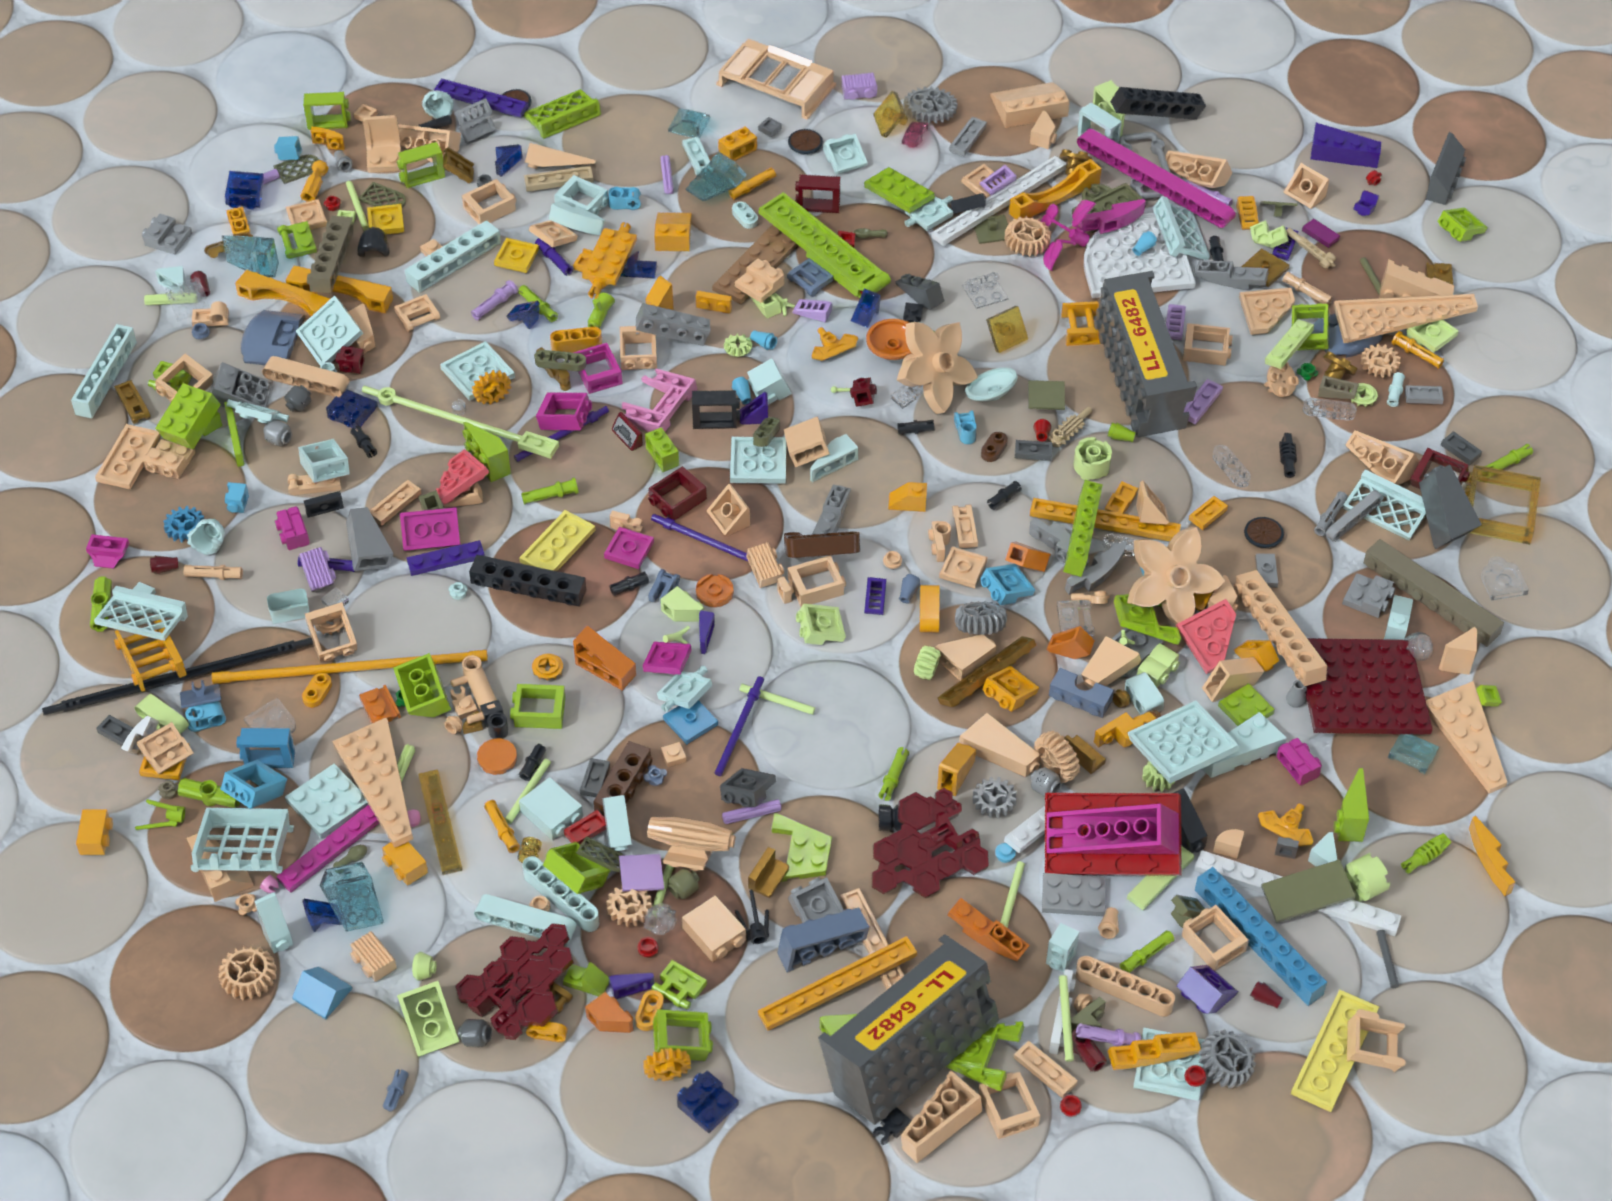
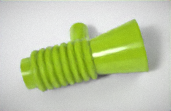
[587,293,615,328]

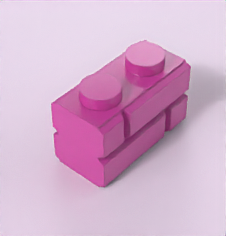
[274,506,310,550]
[1276,738,1322,786]

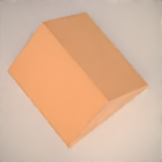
[1283,163,1329,209]
[1136,480,1169,525]
[707,484,750,536]
[1439,627,1477,675]

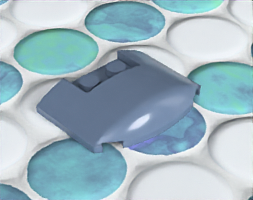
[241,310,305,365]
[1311,313,1384,358]

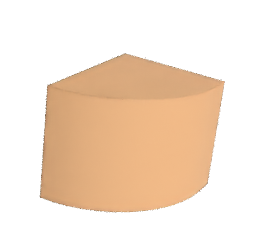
[1213,829,1244,859]

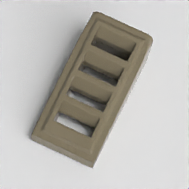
[1318,375,1359,399]

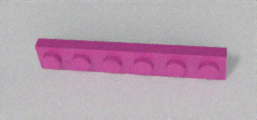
[277,805,379,893]

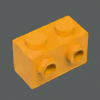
[718,126,757,163]
[76,809,113,855]
[382,842,428,886]

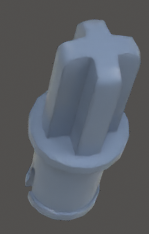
[383,1069,409,1112]

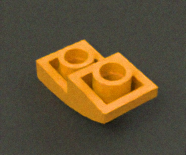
[311,127,345,150]
[226,207,250,236]

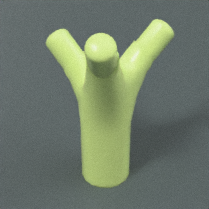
[773,293,795,316]
[663,626,690,644]
[1118,630,1135,645]

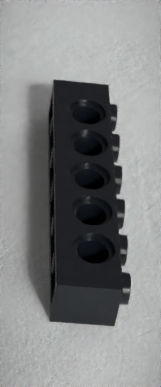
[1110,87,1206,120]
[469,554,587,607]

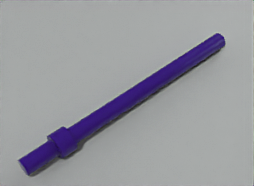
[514,406,609,462]
[651,514,748,562]
[714,676,765,776]

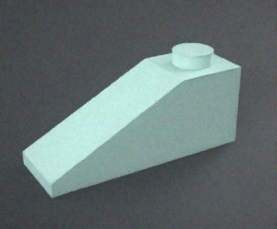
[810,434,858,482]
[1384,595,1413,640]
[254,892,293,953]

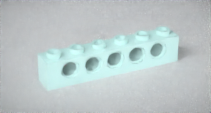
[405,220,501,293]
[71,324,137,418]

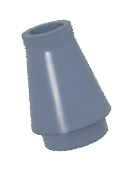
[899,574,920,604]

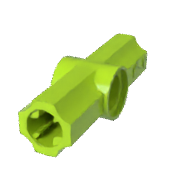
[90,576,112,632]
[177,778,240,808]

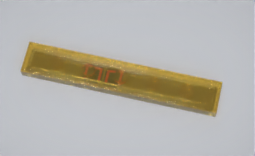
[418,769,463,875]

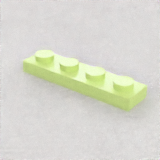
[1265,319,1314,369]

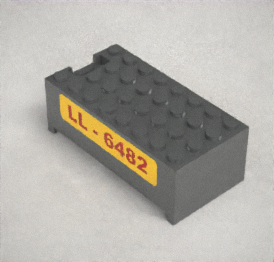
[1094,271,1197,438]
[818,934,999,1125]

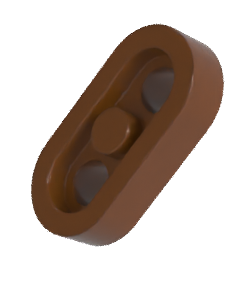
[981,432,1008,462]

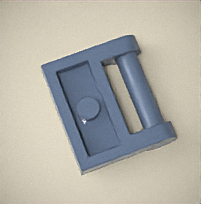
[787,258,833,297]

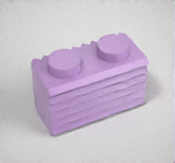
[841,72,877,100]
[299,547,336,592]

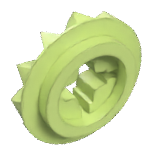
[724,333,752,357]
[1349,383,1378,407]

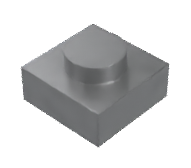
[758,117,782,137]
[1275,837,1299,859]

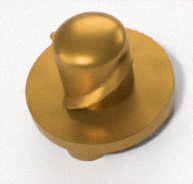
[1059,149,1093,176]
[1323,351,1358,379]

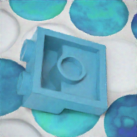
[981,564,1035,605]

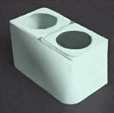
[267,589,309,624]
[1125,672,1164,715]

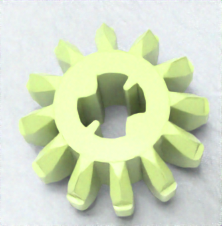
[914,646,941,680]
[1142,761,1176,792]

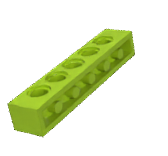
[1063,480,1103,577]

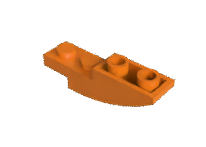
[947,898,1030,961]

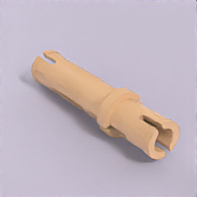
[1282,272,1333,306]
[184,565,243,580]

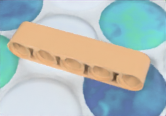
[262,356,350,397]
[1075,956,1175,1017]

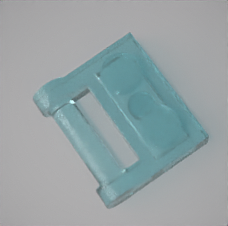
[1388,734,1439,774]

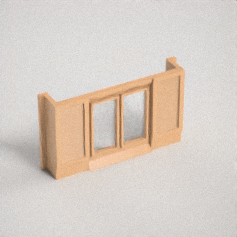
[716,39,836,120]

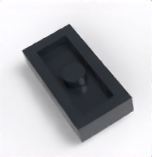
[303,491,344,518]

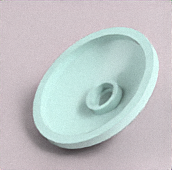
[965,368,1018,401]

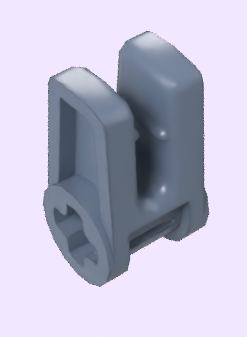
[648,569,680,604]

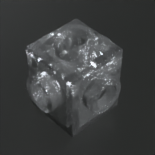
[644,903,677,935]

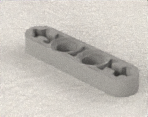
[1326,490,1384,542]

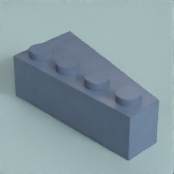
[777,907,869,973]

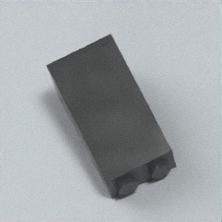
[1419,465,1482,549]

